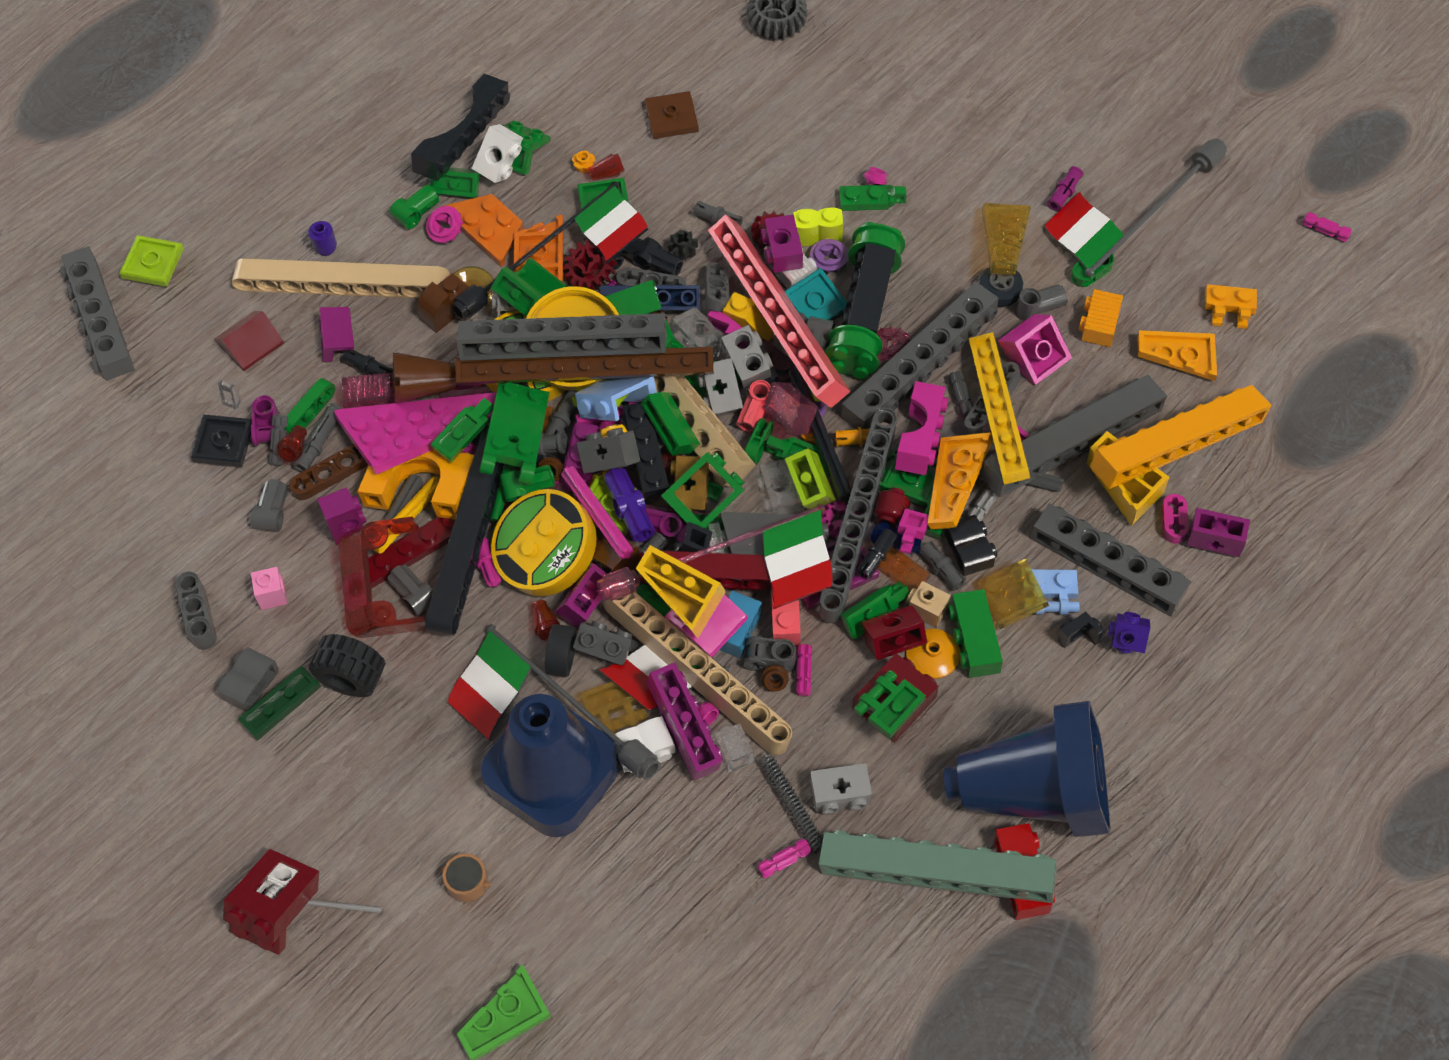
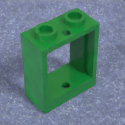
[661,452,745,528]

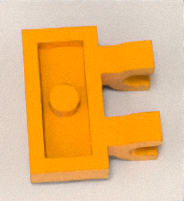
[1205,284,1257,329]

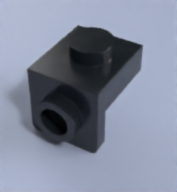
[1057,611,1103,648]

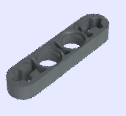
[964,362,1021,435]

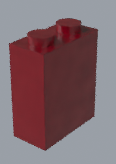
[852,653,939,743]

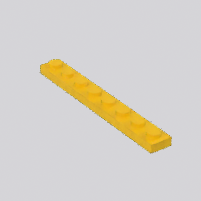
[969,332,1030,485]

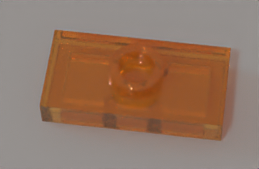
[877,546,930,592]

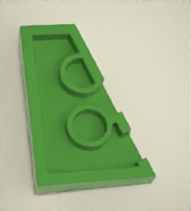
[457,964,551,1060]

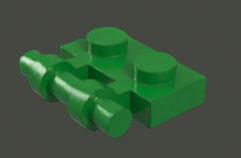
[853,670,926,739]

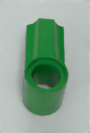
[389,185,440,229]
[500,465,555,502]

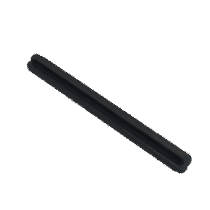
[788,367,852,500]

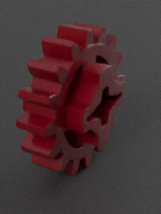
[563,239,617,290]

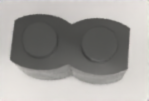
[217,647,279,712]

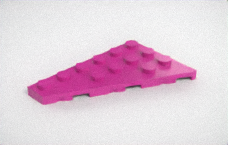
[334,392,497,475]

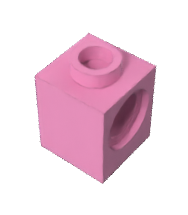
[251,567,288,610]

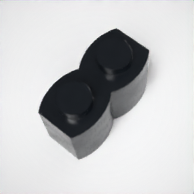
[945,514,997,576]

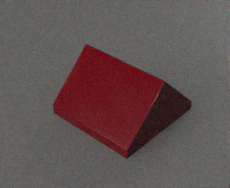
[214,311,284,371]

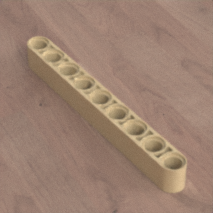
[232,259,450,298]
[604,581,792,755]

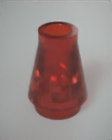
[588,153,625,181]
[277,425,307,462]
[532,600,560,641]

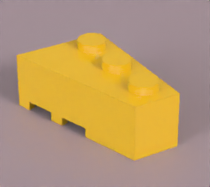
[1086,431,1170,526]
[636,545,726,638]

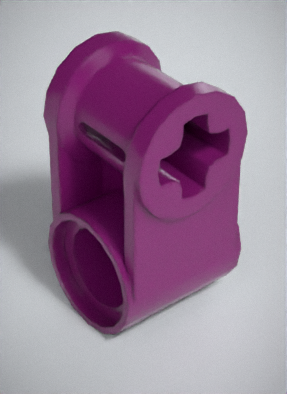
[251,395,280,446]

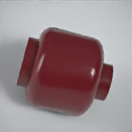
[873,487,910,528]

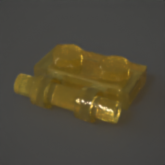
[580,682,648,733]

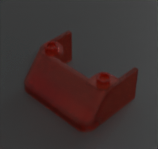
[339,516,426,638]

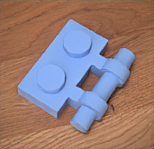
[1022,569,1080,615]

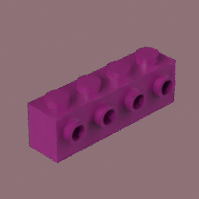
[646,662,723,781]

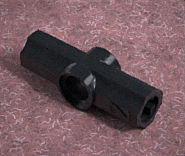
[620,238,684,276]

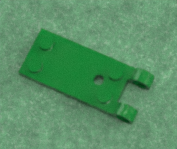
[479,382,550,485]

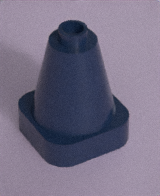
[481,694,619,837]
[944,701,1111,837]

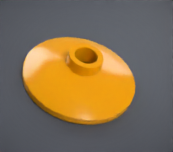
[906,628,960,679]

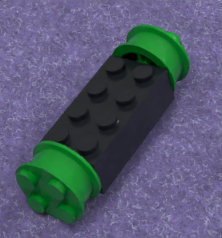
[824,222,906,379]

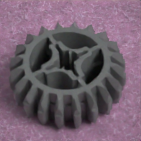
[747,0,808,41]

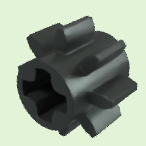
[668,230,698,261]

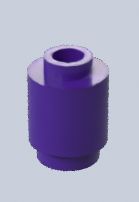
[308,221,337,256]

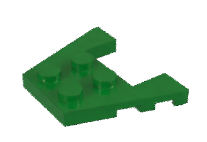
[846,444,942,539]

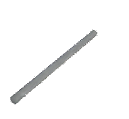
[306,899,382,913]

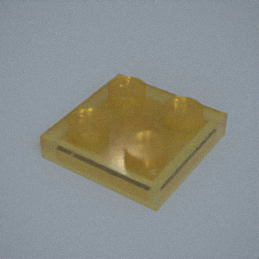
[978,558,1049,629]

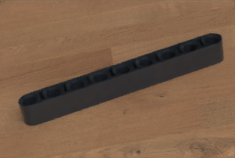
[425,423,504,636]

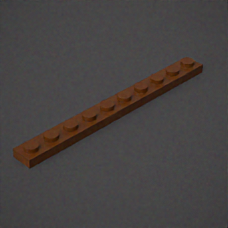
[455,347,714,385]

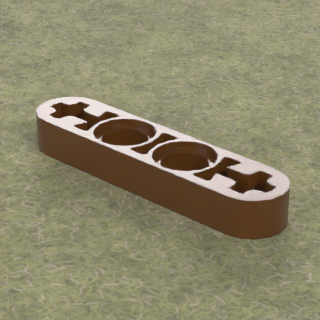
[289,444,369,500]

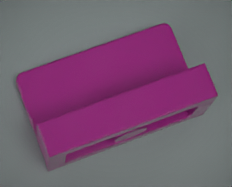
[319,307,354,362]

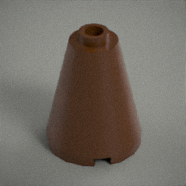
[393,353,456,403]

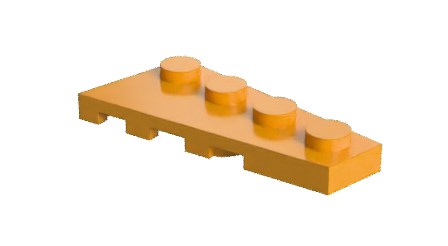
[928,432,993,529]

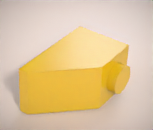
[723,292,775,343]

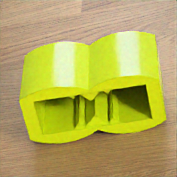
[793,208,843,246]

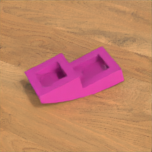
[707,310,750,349]

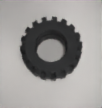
[308,634,386,697]

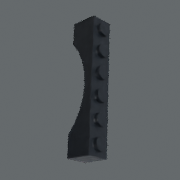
[411,73,510,181]

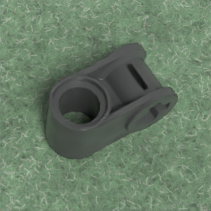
[744,636,797,672]

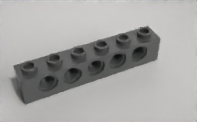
[60,246,135,381]
[1031,503,1191,617]

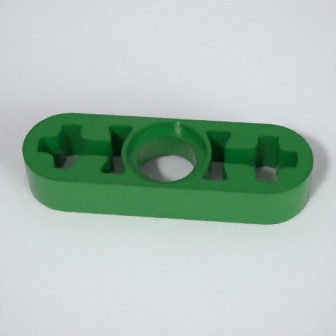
[285,378,335,440]

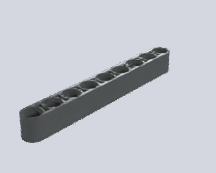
[819,408,897,623]

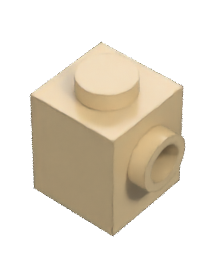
[906,581,951,628]

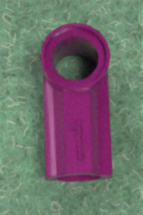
[646,507,687,537]

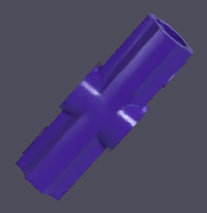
[604,467,655,543]

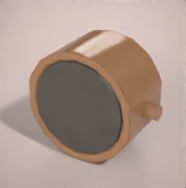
[441,853,491,902]

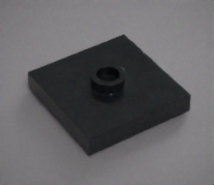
[190,414,252,467]

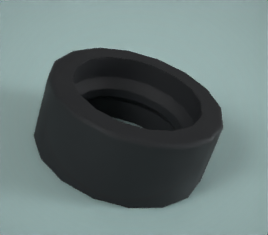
[545,624,576,677]

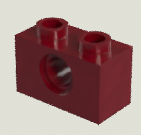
[862,605,928,660]

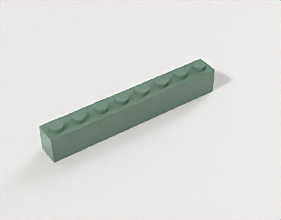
[819,830,1057,903]

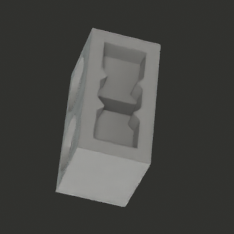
[721,325,773,389]

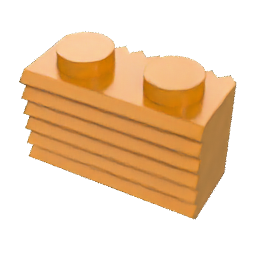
[1079,289,1124,347]

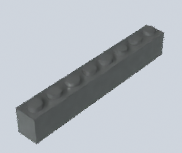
[981,375,1167,498]

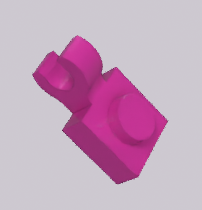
[897,509,929,554]

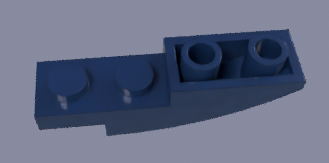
[600,285,700,312]

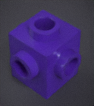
[1108,612,1151,653]

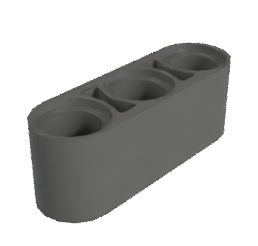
[175,571,217,650]

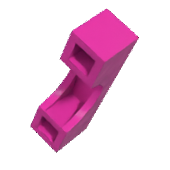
[895,381,949,475]

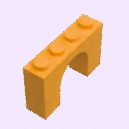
[358,450,475,519]

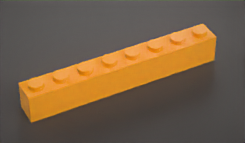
[1090,385,1272,489]

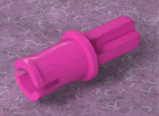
[477,538,502,587]

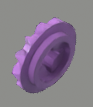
[810,239,848,274]

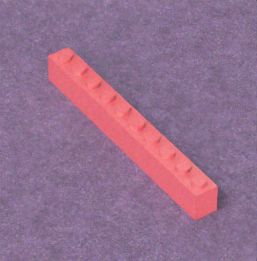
[708,214,851,408]

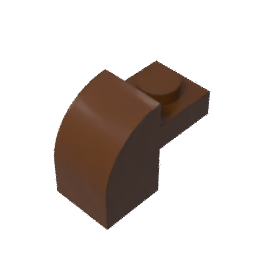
[417,273,469,333]

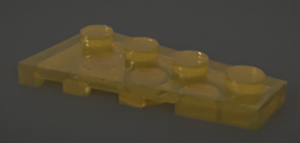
[982,203,1031,275]

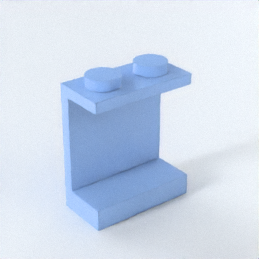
[575,377,657,421]

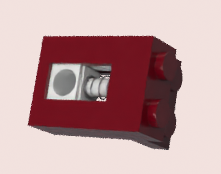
[223,849,319,955]

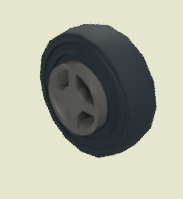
[979,264,1023,307]

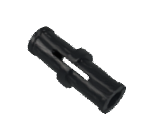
[343,350,393,382]

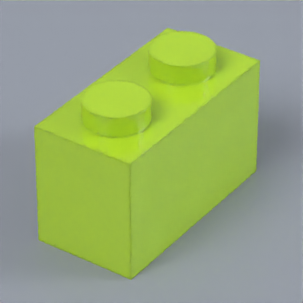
[785,448,835,511]

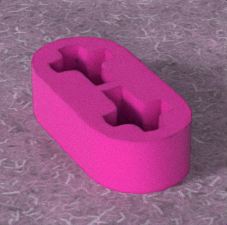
[1161,494,1189,544]

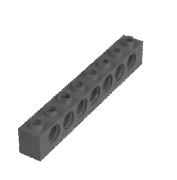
[841,282,999,429]
[456,313,667,361]

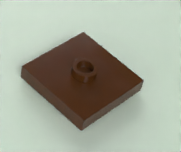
[645,91,699,139]

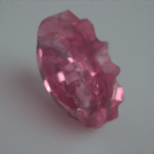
[877,325,911,361]

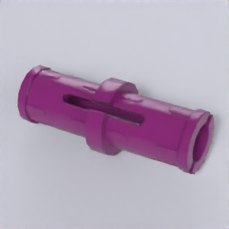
[1047,166,1083,211]

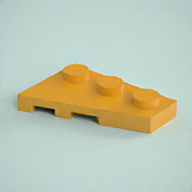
[1137,330,1217,381]

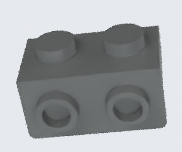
[573,621,638,665]

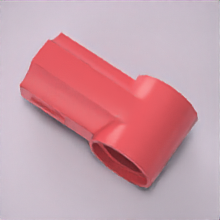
[736,380,772,434]

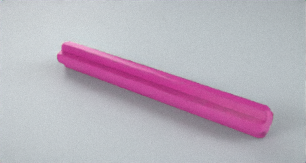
[561,466,634,559]

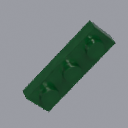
[238,665,321,741]

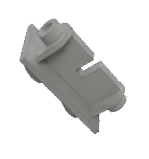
[492,290,516,317]

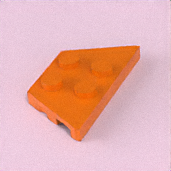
[444,194,524,267]
[514,215,564,282]

